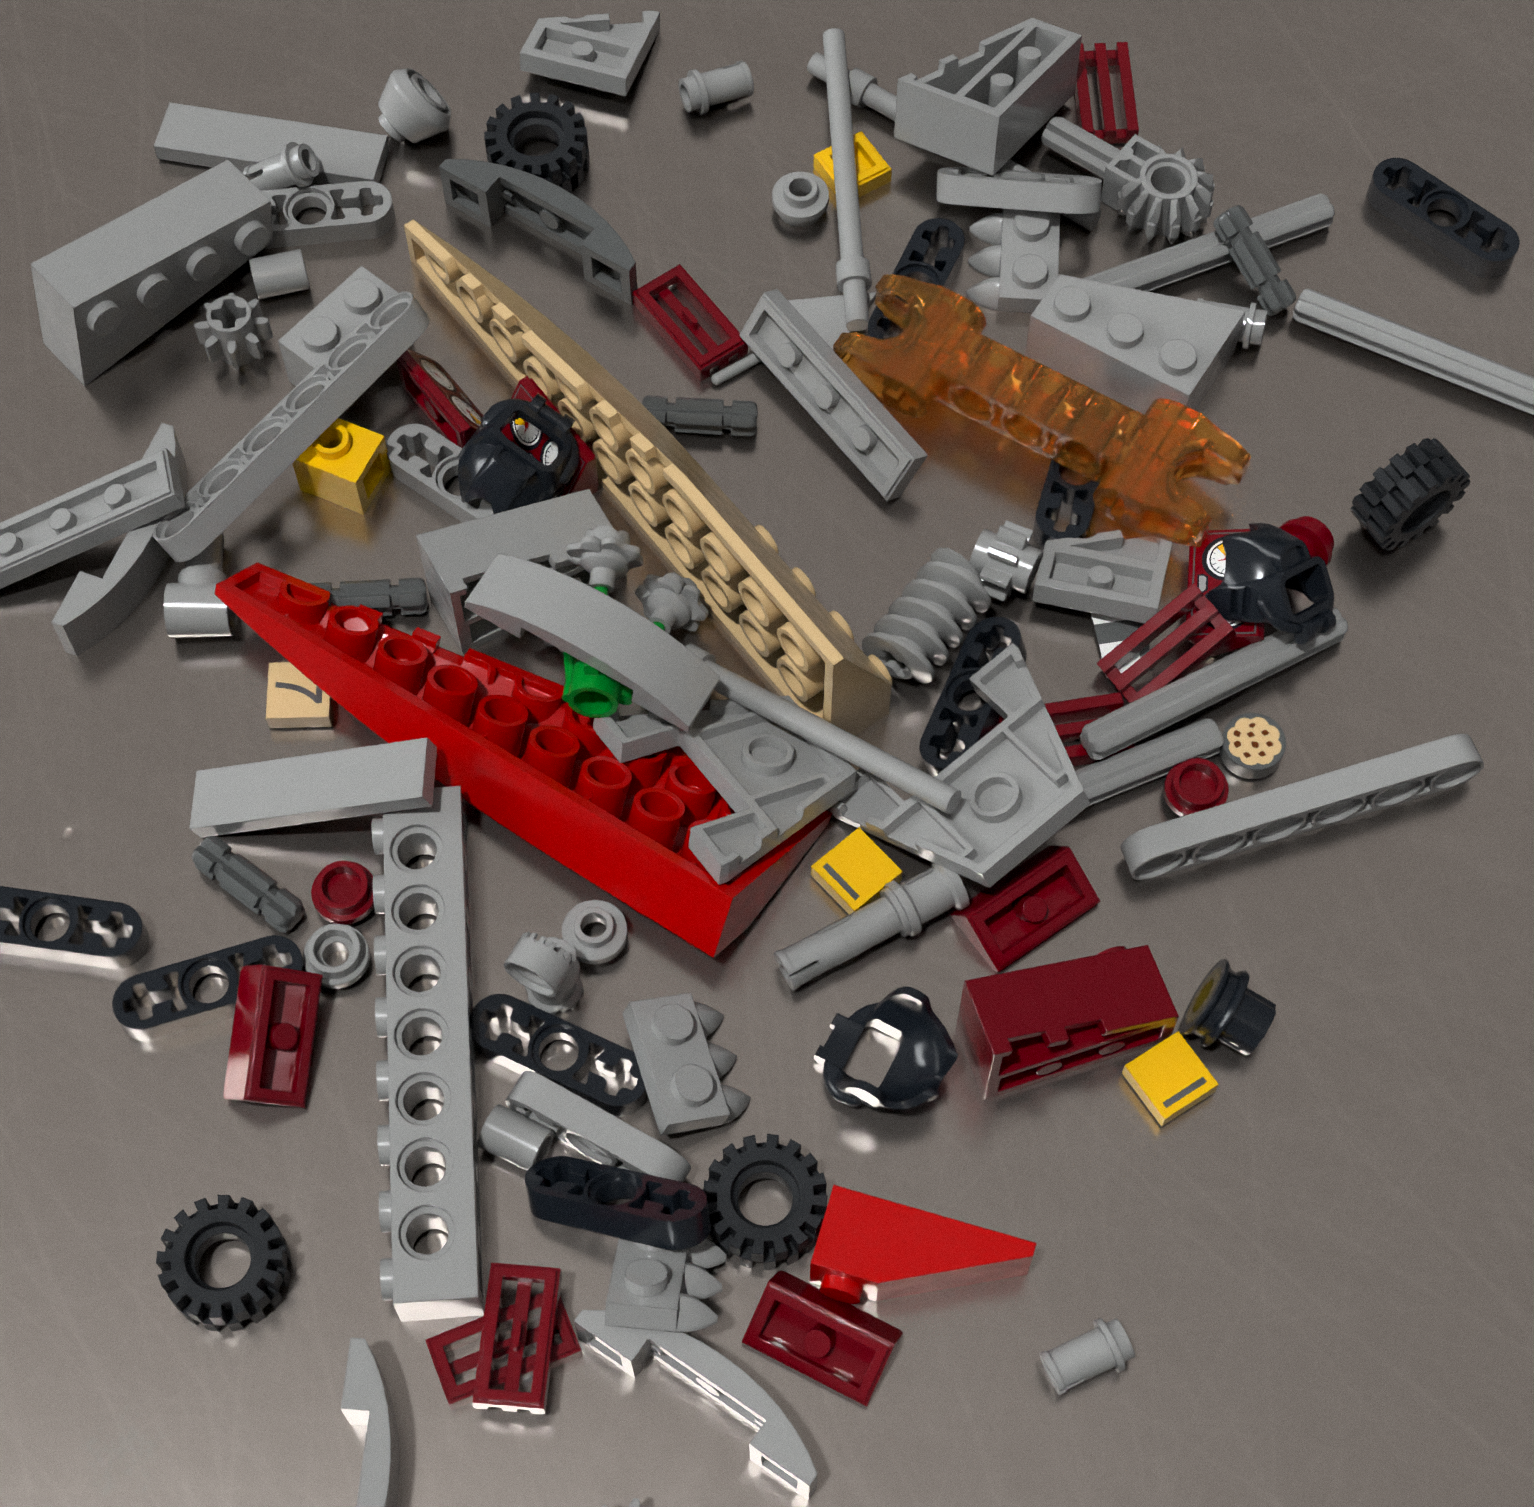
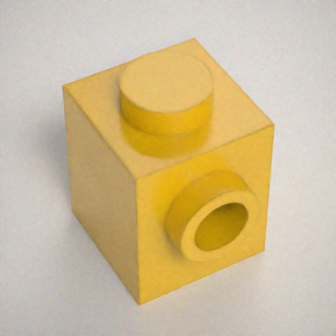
[292,418,391,515]

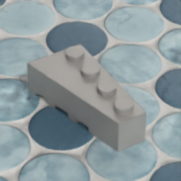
[31,160,273,386]

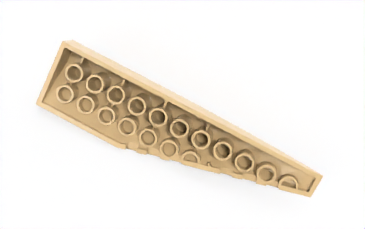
[404,219,892,736]

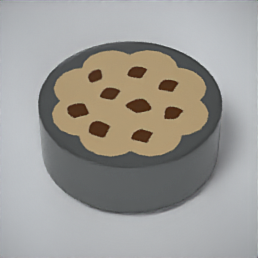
[1220,713,1286,779]

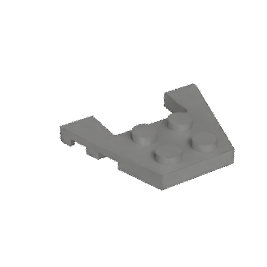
[828,643,1090,888]
[593,695,857,885]

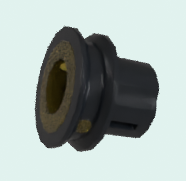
[1180,959,1276,1056]

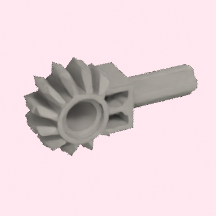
[1041,117,1215,245]

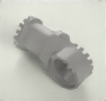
[504,931,584,1016]

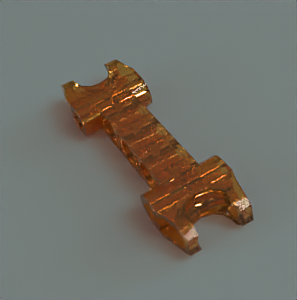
[833,274,1251,547]

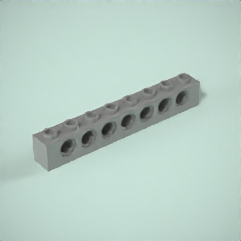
[371,786,485,1322]

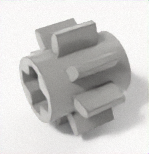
[194,293,273,369]
[969,520,1043,602]

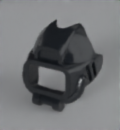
[457,394,580,514]
[1207,523,1336,645]
[813,986,958,1109]

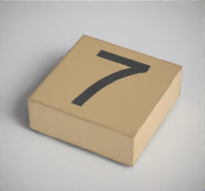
[266,662,333,728]

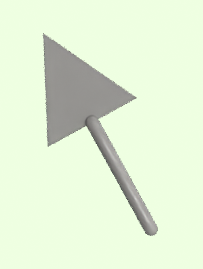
[711,292,877,385]

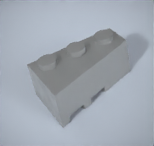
[894,18,1082,176]
[1024,274,1245,435]
[416,489,627,654]

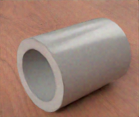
[249,249,310,300]
[478,1104,554,1171]

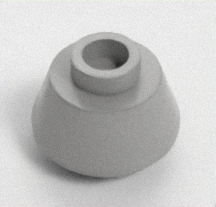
[378,68,451,143]

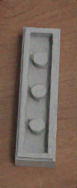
[154,102,390,185]
[739,289,928,501]
[0,448,185,589]
[189,738,437,838]

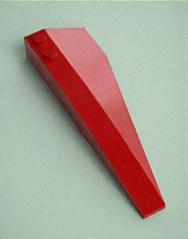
[215,562,832,958]

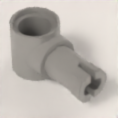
[164,532,237,638]

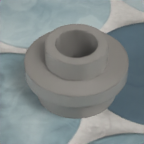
[772,172,829,227]
[562,900,628,964]
[303,924,370,989]

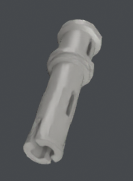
[774,862,970,990]

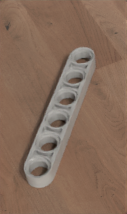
[153,292,430,562]
[1120,734,1484,880]

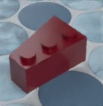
[956,945,1179,1100]

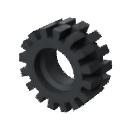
[484,93,589,193]
[1350,438,1471,551]
[703,1134,828,1270]
[156,1195,292,1332]

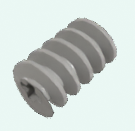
[862,548,991,684]

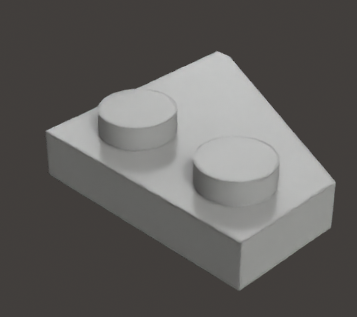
[520,10,660,96]
[1032,523,1176,623]

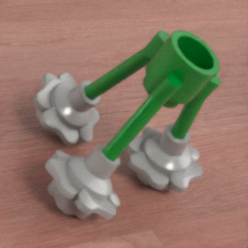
[543,525,709,718]

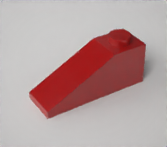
[809,1185,1037,1304]

